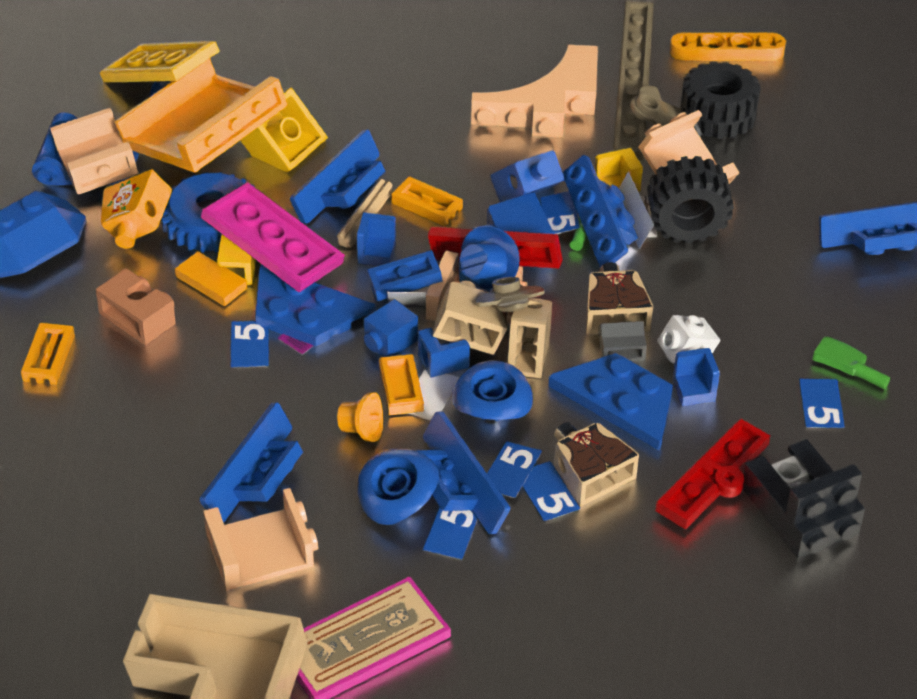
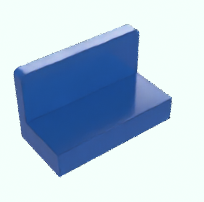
[367,250,443,302]

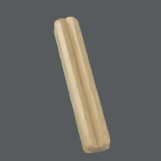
[337,179,392,249]

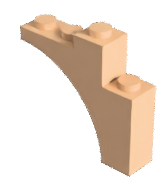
[471,45,598,137]

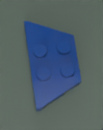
[256,264,376,347]
[548,353,673,450]

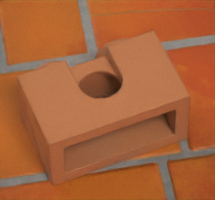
[96,268,176,346]

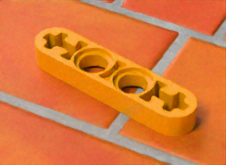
[670,33,786,61]

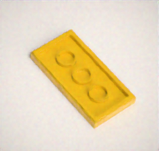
[99,41,219,82]

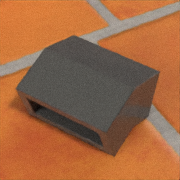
[598,321,647,361]

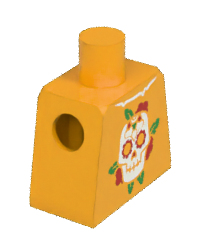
[101,169,172,249]

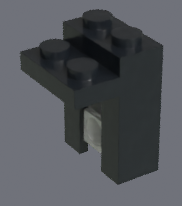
[743,439,865,558]

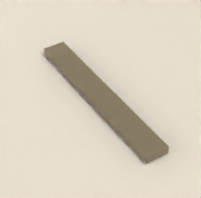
[613,1,654,160]

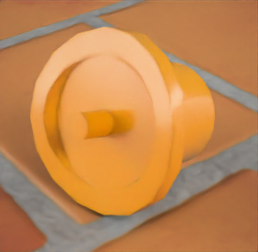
[337,392,383,442]

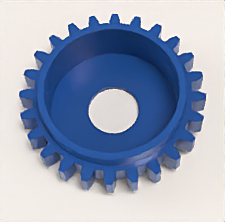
[160,172,255,252]

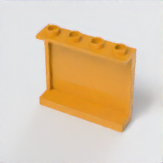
[114,58,288,173]

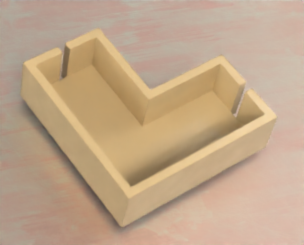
[123,594,307,699]

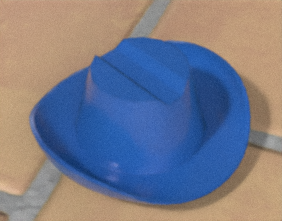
[459,225,520,292]
[452,360,533,422]
[357,448,439,525]

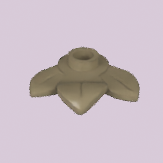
[630,86,681,126]
[476,277,544,312]

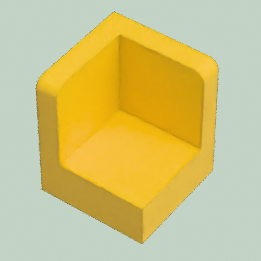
[594,148,643,192]
[217,234,257,286]

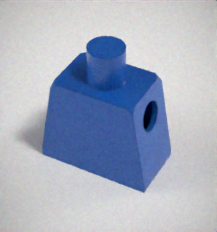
[490,150,564,202]
[472,192,554,234]

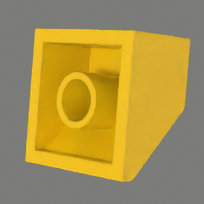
[240,88,328,173]

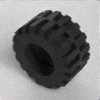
[680,61,761,139]
[647,156,734,243]

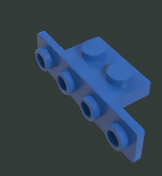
[290,130,385,224]
[562,155,638,267]
[819,201,917,255]
[199,403,303,523]
[415,412,510,534]

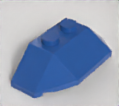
[0,191,87,278]

